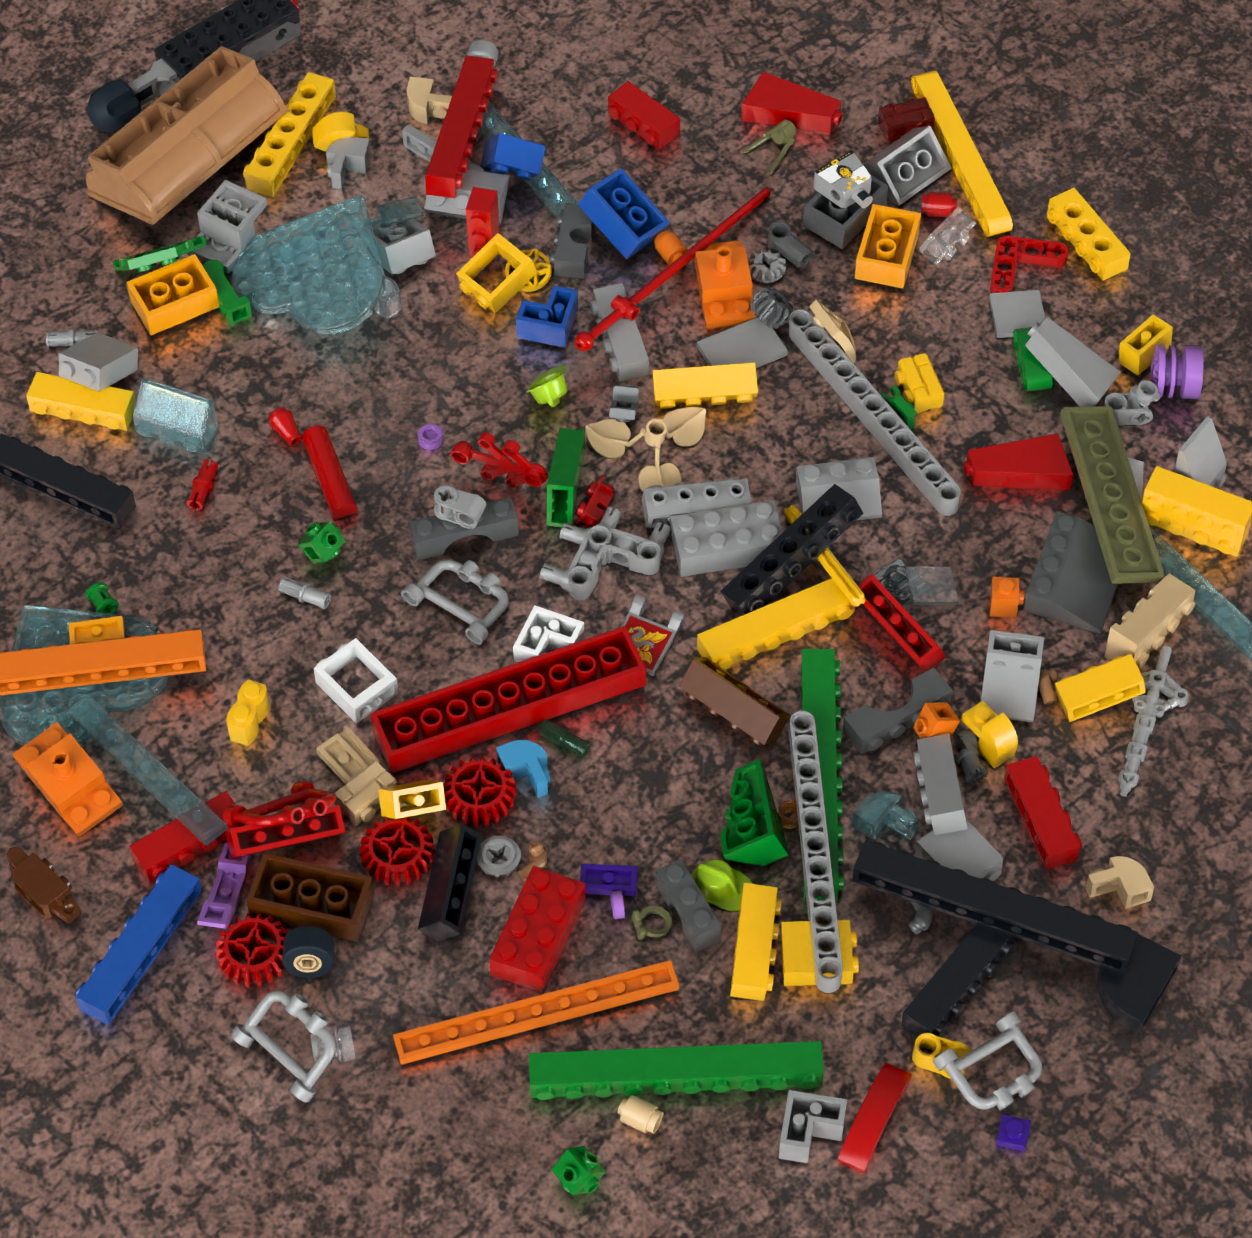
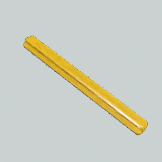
[783,505,866,607]

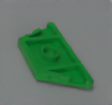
[112,235,207,272]

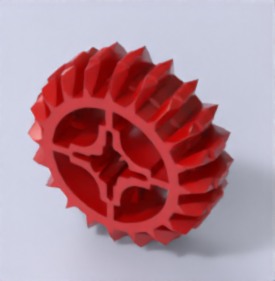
[443,755,517,828]
[359,816,435,888]
[215,912,289,988]

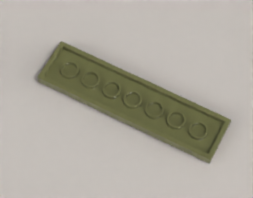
[1060,406,1165,584]

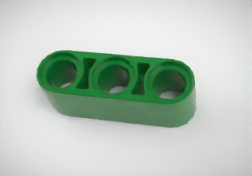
[1013,327,1053,392]

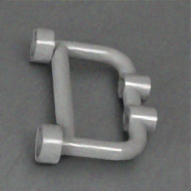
[401,560,509,645]
[230,990,336,1102]
[932,1011,1042,1111]

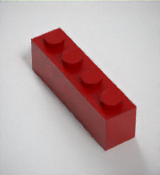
[858,574,946,672]
[1004,756,1082,870]
[129,791,245,884]
[225,805,346,859]

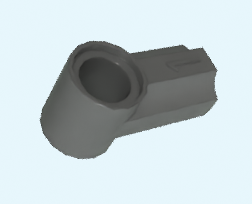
[766,221,813,268]

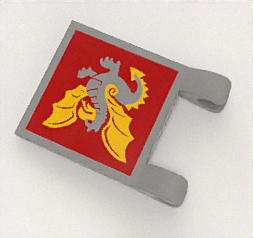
[621,595,685,676]

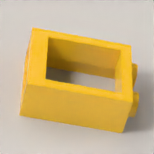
[456,233,538,313]

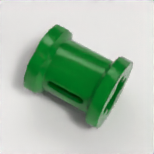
[85,582,119,618]

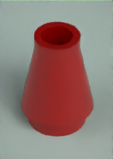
[268,407,302,446]

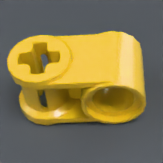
[912,1033,971,1079]

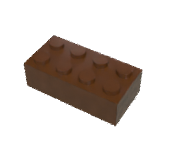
[246,853,374,942]

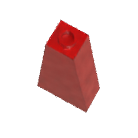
[741,72,843,133]
[963,433,1073,491]

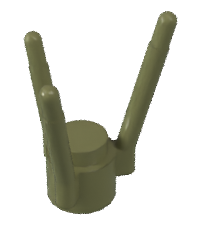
[743,119,796,175]

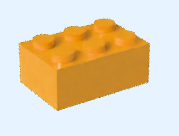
[855,204,921,289]
[126,254,219,335]

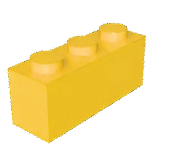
[1055,654,1146,723]

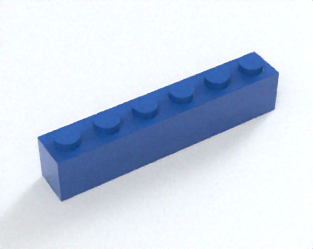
[76,864,202,1025]

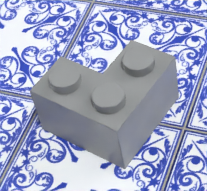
[779,1090,847,1163]

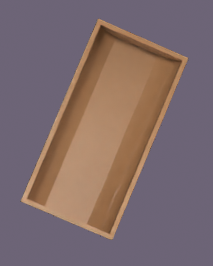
[86,46,289,225]

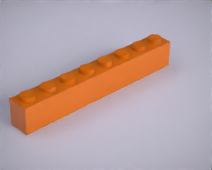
[0,629,207,696]

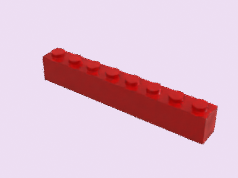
[425,55,498,198]

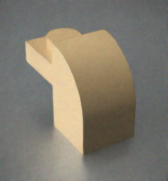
[407,76,452,124]
[1085,856,1154,909]

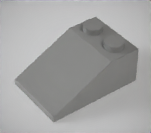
[355,209,436,274]
[1174,416,1227,488]

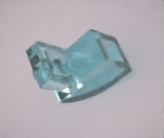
[852,791,919,841]

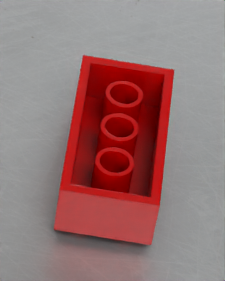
[489,865,586,994]

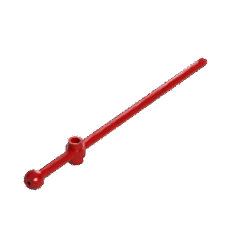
[574,187,771,352]

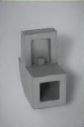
[326,137,371,189]

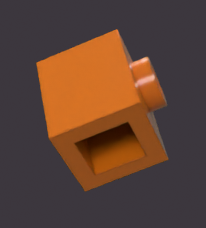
[989,577,1024,618]
[913,702,960,739]

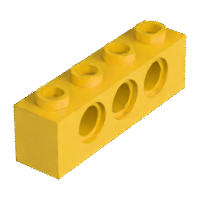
[1047,188,1131,281]

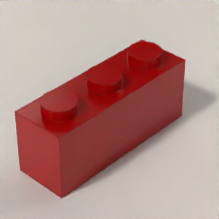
[608,81,680,150]
[466,187,500,262]

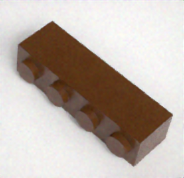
[679,657,790,746]

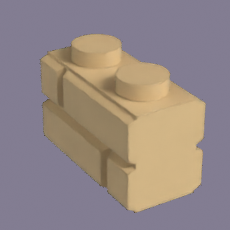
[334,761,397,826]

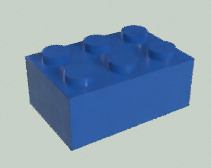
[578,168,670,260]

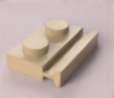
[316,726,382,784]

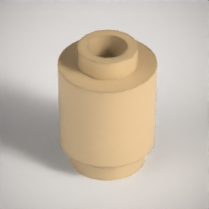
[617,1095,664,1134]

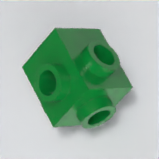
[297,521,346,564]
[551,1146,606,1196]

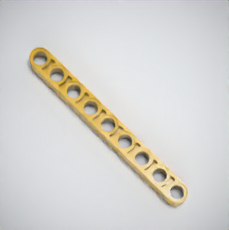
[911,70,1013,237]

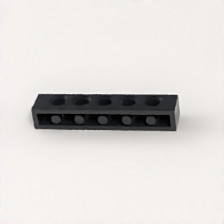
[720,484,864,616]

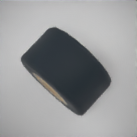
[282,926,335,979]

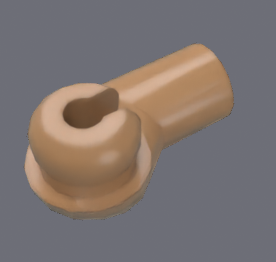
[518,841,547,882]

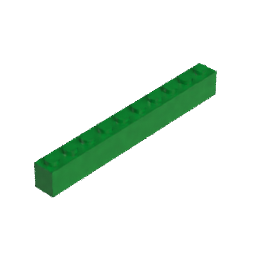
[801,649,844,901]
[529,1041,824,1100]

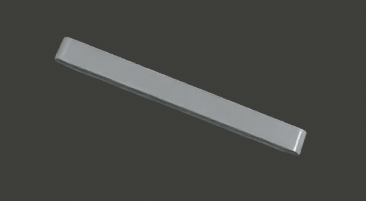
[789,309,961,516]
[789,710,843,993]

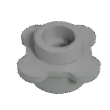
[1130,380,1160,407]

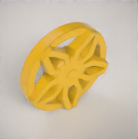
[505,248,552,292]

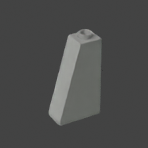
[1025,317,1121,407]

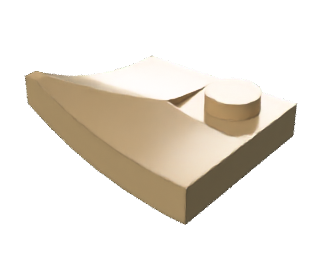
[809,300,856,364]

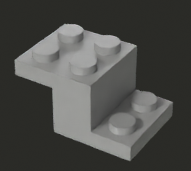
[188,180,267,274]

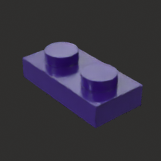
[580,864,638,896]

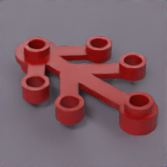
[450,432,548,488]

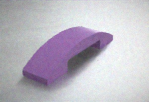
[197,843,251,929]

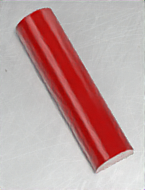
[302,425,358,520]

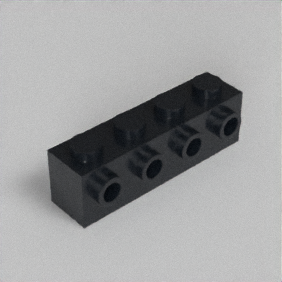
[418,823,482,942]

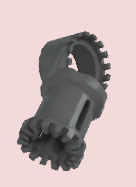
[955,728,988,784]

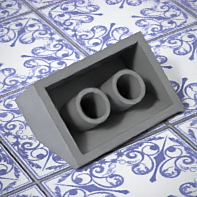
[863,126,952,206]
[424,169,510,225]
[796,457,882,520]

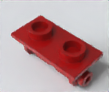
[574,475,615,528]

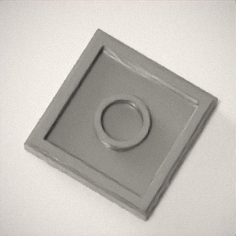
[989,290,1045,338]

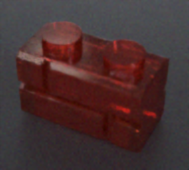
[878,97,935,143]

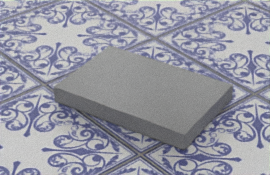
[697,317,788,368]

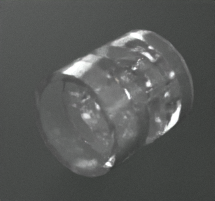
[310,1023,356,1065]

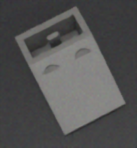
[980,630,1044,723]

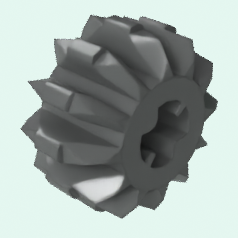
[750,286,793,329]

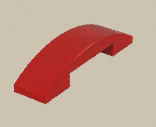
[837,1062,912,1173]

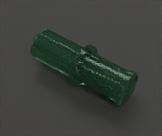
[538,720,591,759]

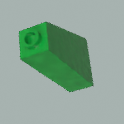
[546,428,585,528]

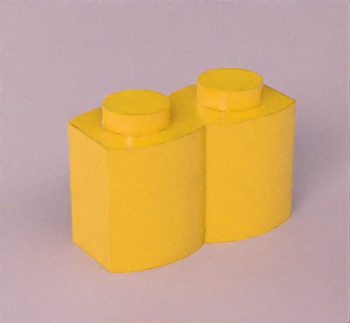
[226,679,270,746]

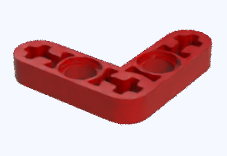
[990,236,1069,293]

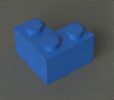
[480,133,546,180]
[516,285,578,348]

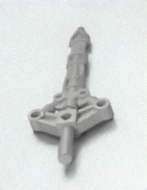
[1118,646,1189,797]

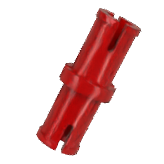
[186,459,218,511]

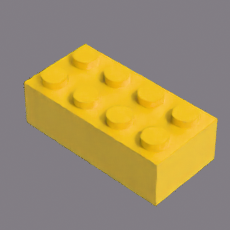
[1142,466,1252,557]

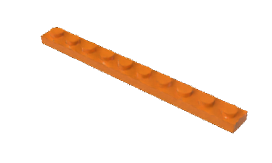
[393,960,679,1065]

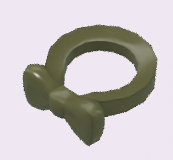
[631,906,672,940]

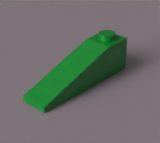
[720,759,788,866]

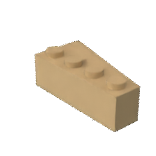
[1104,573,1196,668]

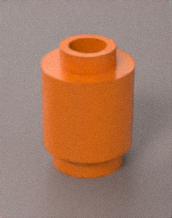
[654,230,688,265]

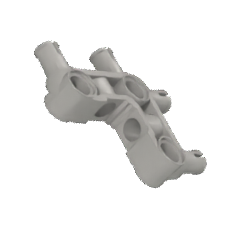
[540,507,671,600]

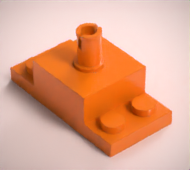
[692,240,756,329]
[12,722,123,838]

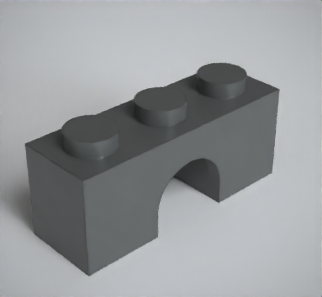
[550,203,595,279]
[656,859,721,953]

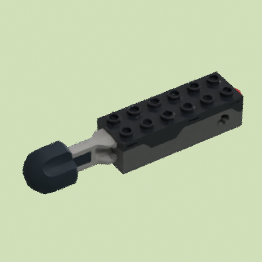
[87,0,301,132]

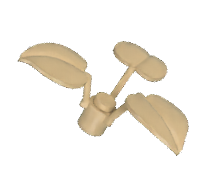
[585,407,706,492]

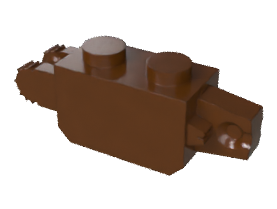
[6,847,82,924]

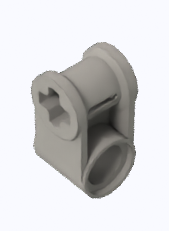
[1103,392,1153,426]
[434,485,486,529]

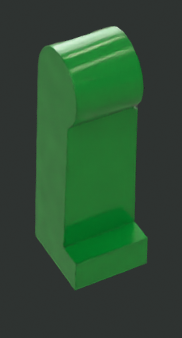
[202,260,252,326]

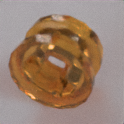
[778,800,799,829]

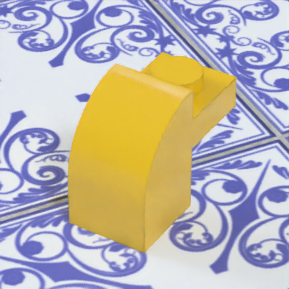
[312,112,370,152]
[961,701,1018,769]

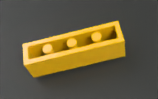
[652,363,758,409]
[26,372,137,431]
[730,883,782,1001]

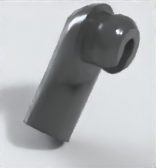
[909,901,934,934]

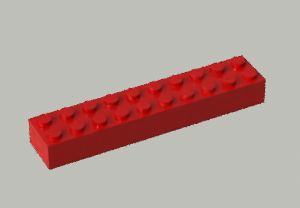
[370,626,646,774]

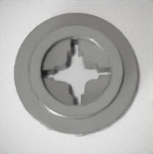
[748,248,786,283]
[477,836,521,878]

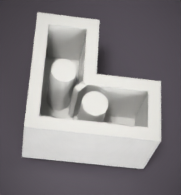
[513,605,585,664]

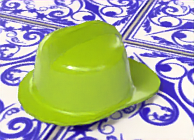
[526,365,567,408]
[691,859,753,911]

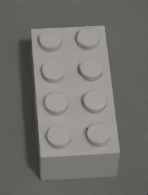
[671,500,783,577]

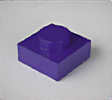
[996,1114,1031,1152]

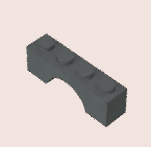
[409,497,519,561]
[843,668,953,755]

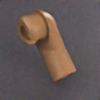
[1038,668,1058,705]

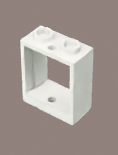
[313,638,399,724]

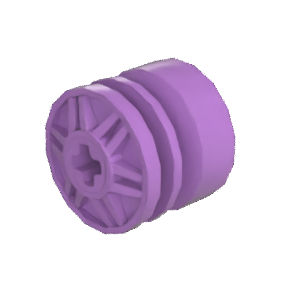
[1150,344,1203,399]

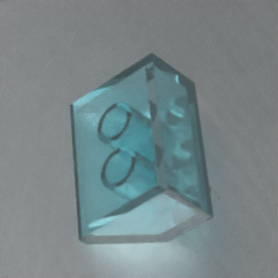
[133,378,219,455]

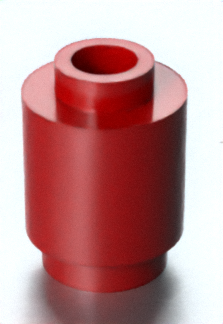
[921,192,957,218]

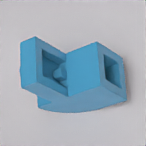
[496,740,551,798]

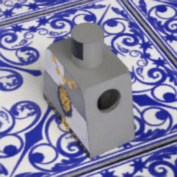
[814,150,873,208]

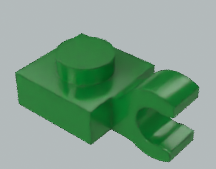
[880,385,916,430]

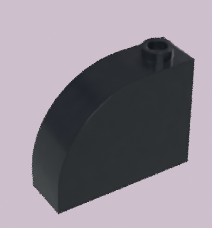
[1097,924,1181,1035]

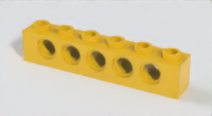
[243,72,336,197]

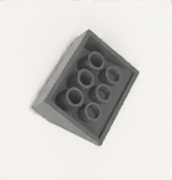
[1023,511,1118,634]

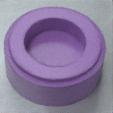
[417,424,444,450]
[610,890,625,920]

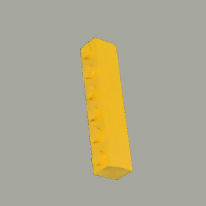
[697,578,855,670]

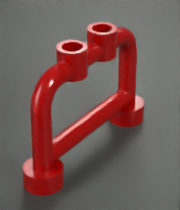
[223,781,336,827]

